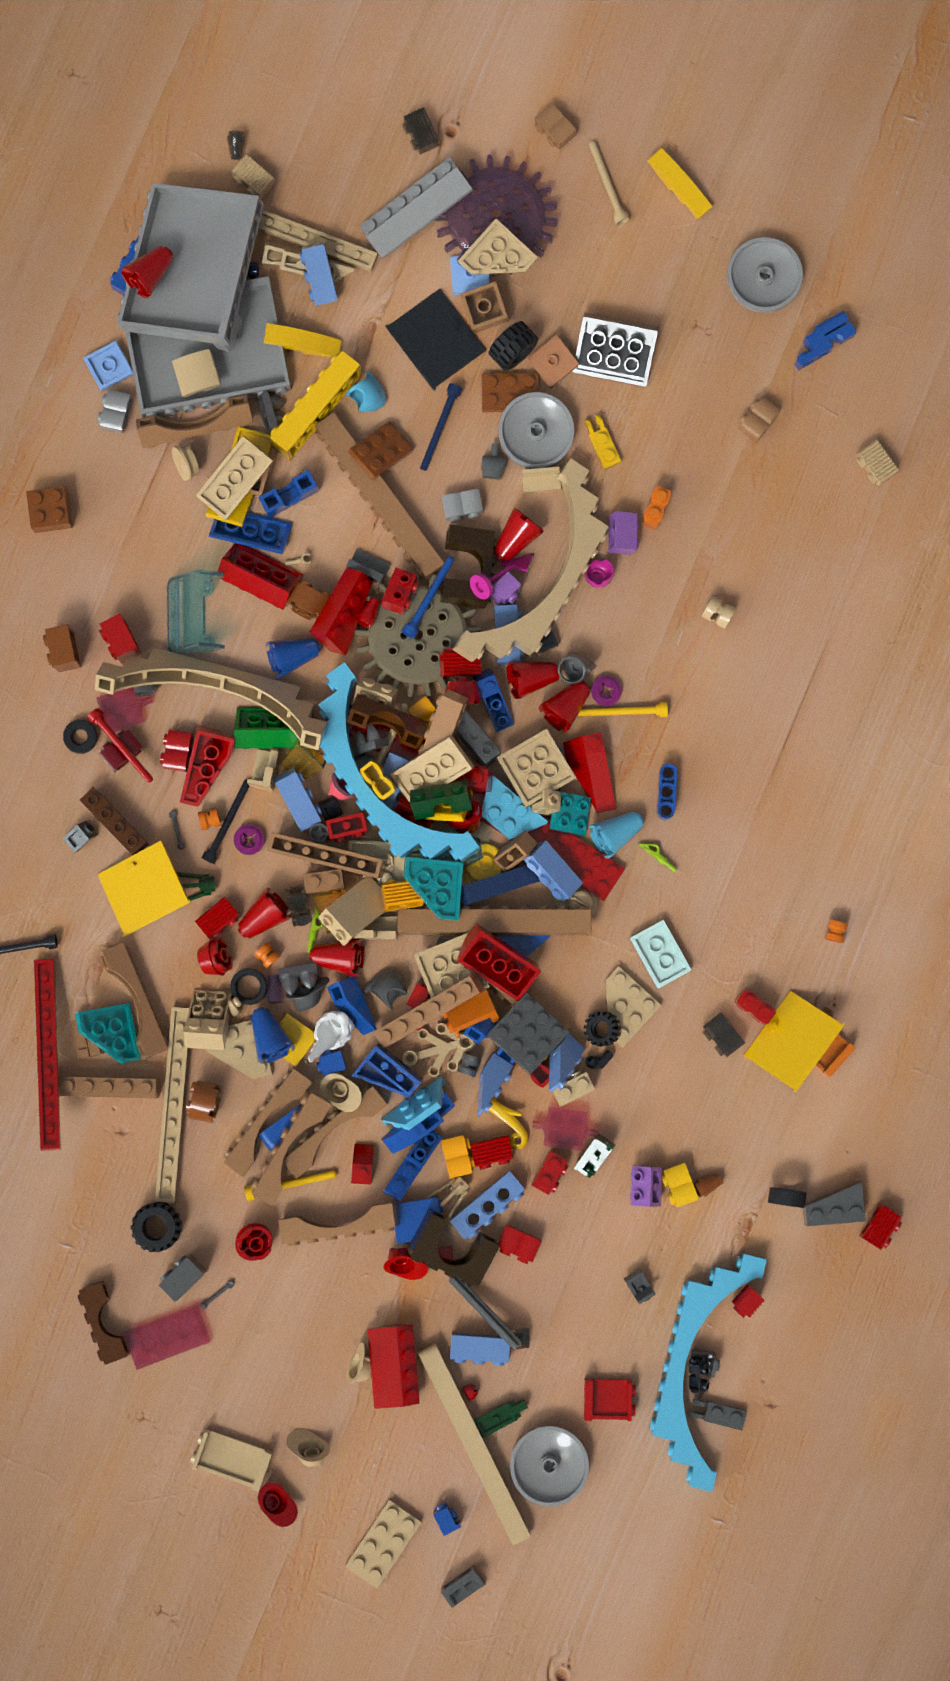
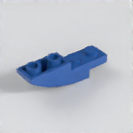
[381,1092,455,1154]
[383,1130,443,1202]

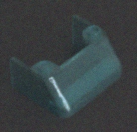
[167,569,225,653]

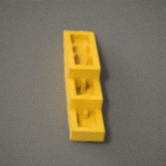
[647,148,713,219]
[264,323,342,358]

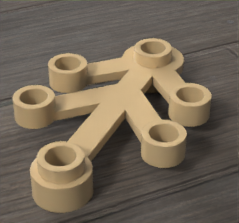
[402,1023,475,1077]

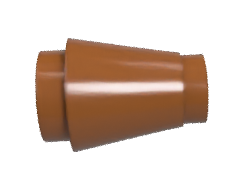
[693,1173,723,1197]

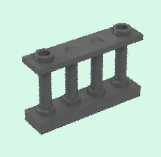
[436,705,500,768]

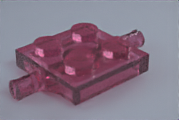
[91,687,153,732]
[532,1107,598,1151]

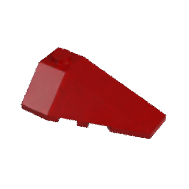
[180,725,235,807]
[563,732,616,813]

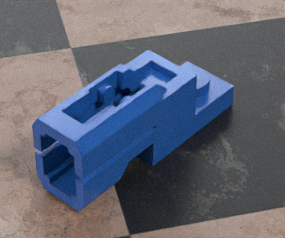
[795,311,856,371]

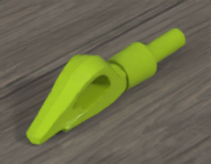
[638,843,677,872]
[307,907,324,953]

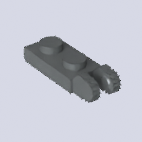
[689,1399,747,1431]

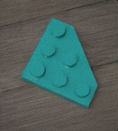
[403,857,463,921]
[75,1003,141,1064]

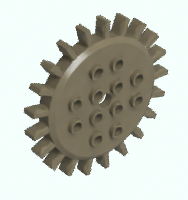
[355,573,480,699]

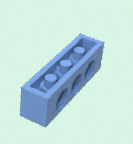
[450,1170,525,1239]

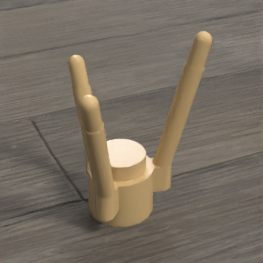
[426,1176,470,1221]

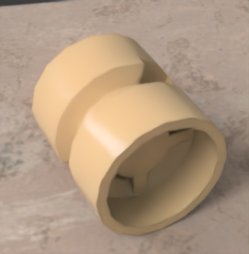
[701,595,736,629]

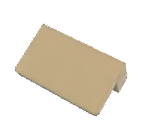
[522,467,561,494]

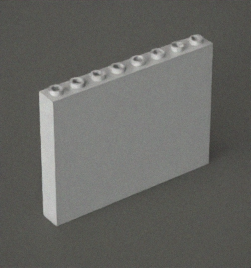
[117,183,264,346]
[120,276,291,418]

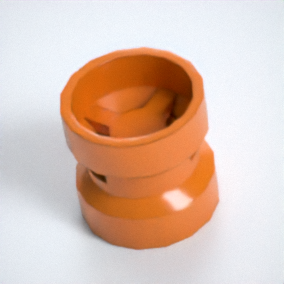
[198,807,221,831]
[825,920,848,943]
[254,942,281,969]

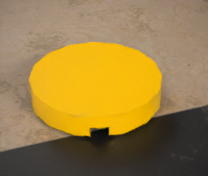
[466,844,503,881]

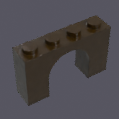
[440,525,497,609]
[407,1209,500,1287]

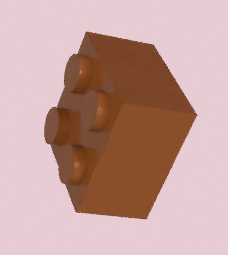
[26,486,72,533]
[43,624,81,672]

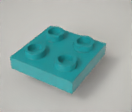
[550,791,591,836]

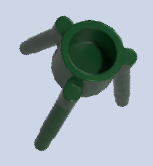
[177,872,216,901]

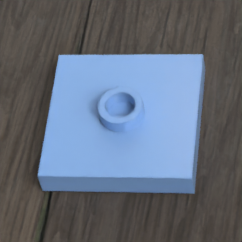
[450,256,490,295]
[83,341,134,392]

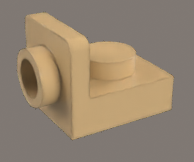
[531,789,561,815]

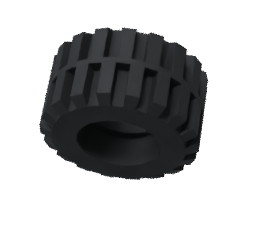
[488,321,538,371]
[131,1202,182,1252]

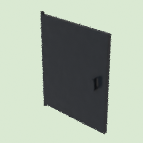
[385,289,486,391]

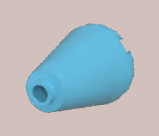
[589,811,644,859]

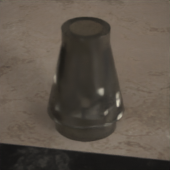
[227,131,245,160]

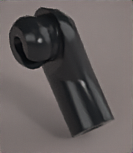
[585,1050,614,1069]

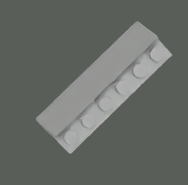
[360,157,473,259]

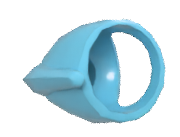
[346,372,386,412]

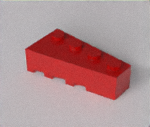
[309,568,372,656]

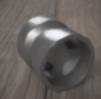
[457,1053,481,1077]

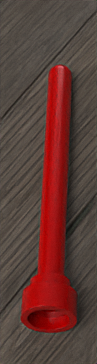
[87,708,153,783]

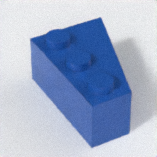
[352,1043,424,1098]

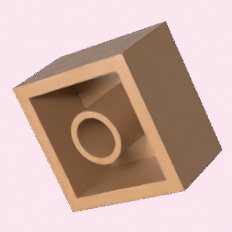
[460,281,509,333]

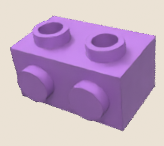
[608,511,639,555]
[492,572,521,606]
[630,1166,662,1207]

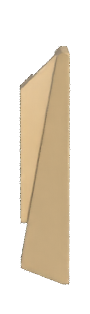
[262,241,355,283]

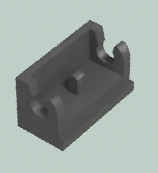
[441,1565,486,1608]

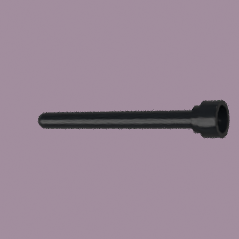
[201,779,250,865]
[0,933,58,954]

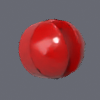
[462,1383,479,1401]

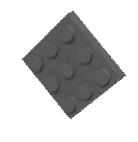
[487,993,570,1075]

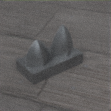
[257,392,286,435]
[352,725,389,756]
[278,963,319,996]

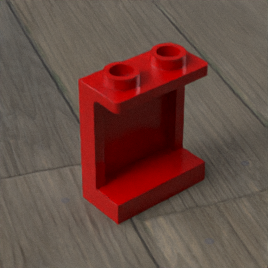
[584,1378,636,1421]

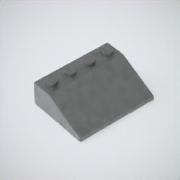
[573,313,658,387]

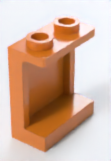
[443,990,500,1038]
[816,1034,856,1077]

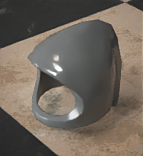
[557,653,596,684]
[363,969,407,1010]

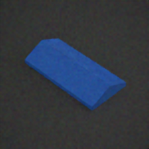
[209,513,292,554]

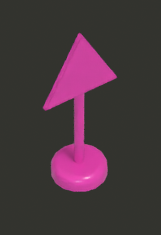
[470,553,534,599]

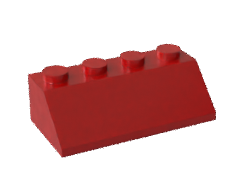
[216,543,304,610]
[457,923,541,1001]
[367,1324,420,1409]

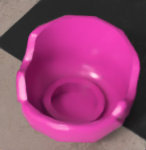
[585,559,614,588]

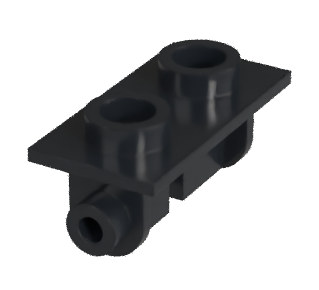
[689,1355,710,1399]

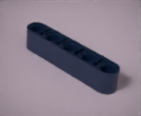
[461,865,540,906]

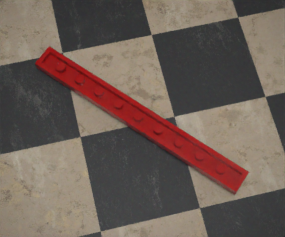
[34,958,61,1151]

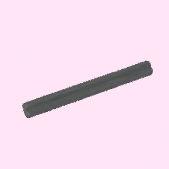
[449,1277,522,1350]

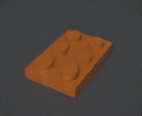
[482,373,539,412]
[348,421,414,480]

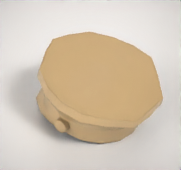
[172,444,199,481]

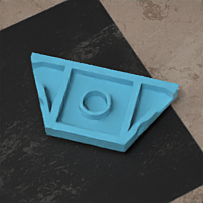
[482,775,548,840]
[381,1076,446,1130]

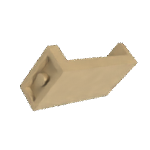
[318,876,386,946]
[190,1428,273,1492]

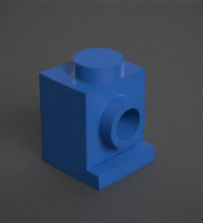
[433,1502,461,1536]

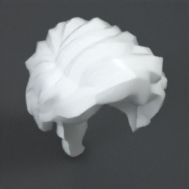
[308,1011,354,1062]

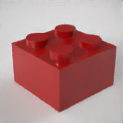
[99,613,142,664]

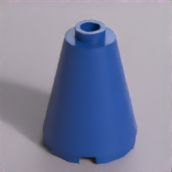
[266,638,321,679]
[251,1007,295,1064]

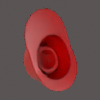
[383,1248,428,1280]
[257,1482,298,1527]

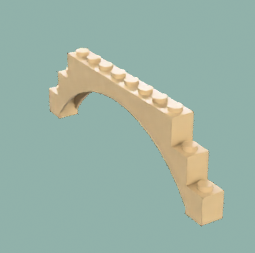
[452,458,609,662]
[95,647,327,750]

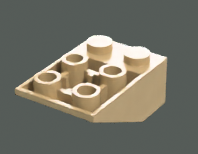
[183,989,232,1050]

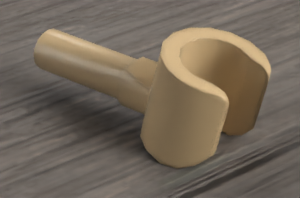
[285,553,312,566]

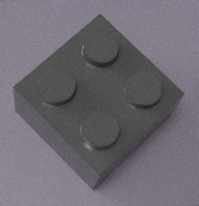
[159,1254,207,1302]

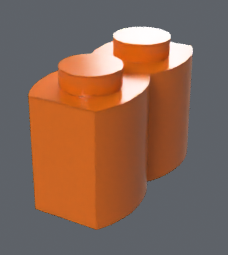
[642,486,671,530]

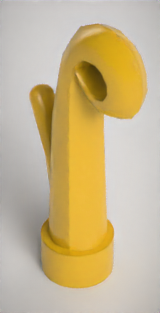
[489,1096,528,1149]

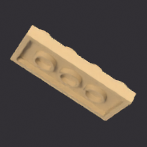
[196,436,273,520]
[390,735,474,802]
[345,1499,422,1589]

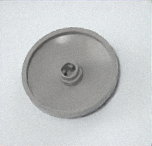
[727,237,803,313]
[498,392,574,469]
[510,1425,589,1507]

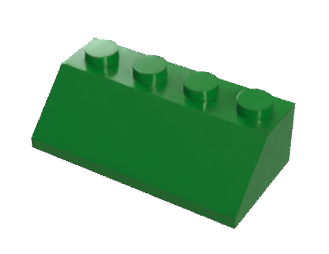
[234,707,313,749]

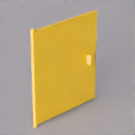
[97,840,191,937]
[744,991,845,1093]

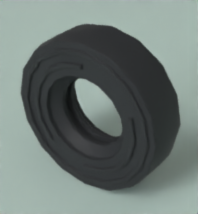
[63,720,98,754]

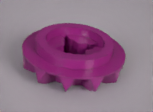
[591,676,622,706]
[234,824,264,855]

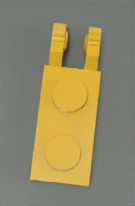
[584,415,621,470]

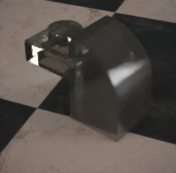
[285,884,313,927]

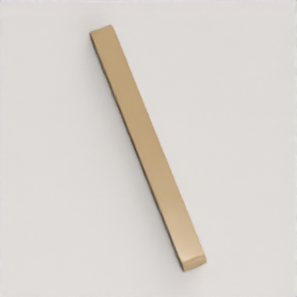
[418,1343,531,1546]

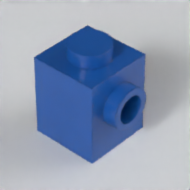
[316,1050,347,1076]

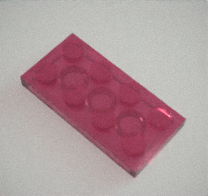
[124,1304,211,1370]

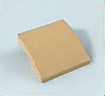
[172,349,221,397]

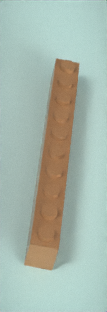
[315,412,444,580]
[397,906,592,936]

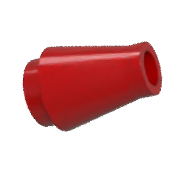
[357,598,380,628]

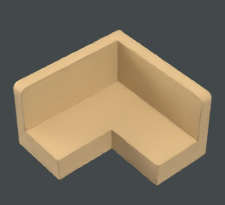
[247,750,280,791]
[354,917,398,940]

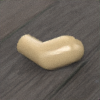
[228,997,242,1016]

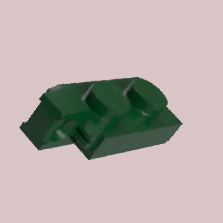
[474,1400,528,1438]

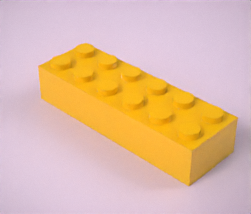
[270,351,362,461]

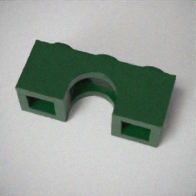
[410,780,472,820]

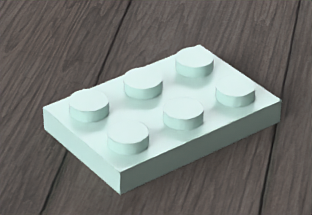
[629,920,691,989]

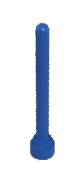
[401,556,454,639]

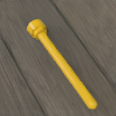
[578,702,668,717]
[244,1170,337,1202]

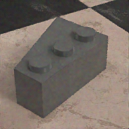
[803,1181,866,1226]

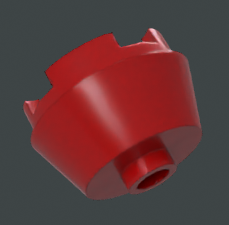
[445,677,481,704]
[446,799,482,834]
[197,938,233,976]
[235,1223,273,1261]

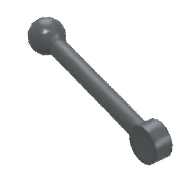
[169,811,185,850]
[200,1281,234,1309]

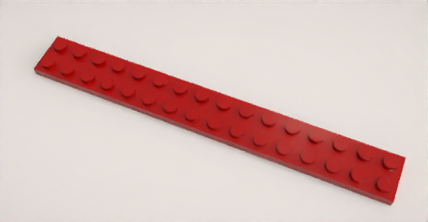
[349,724,625,901]

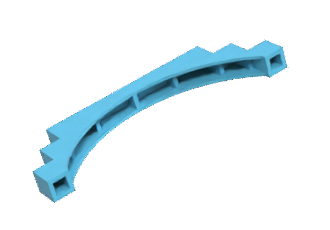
[318,662,481,862]
[649,1253,767,1492]

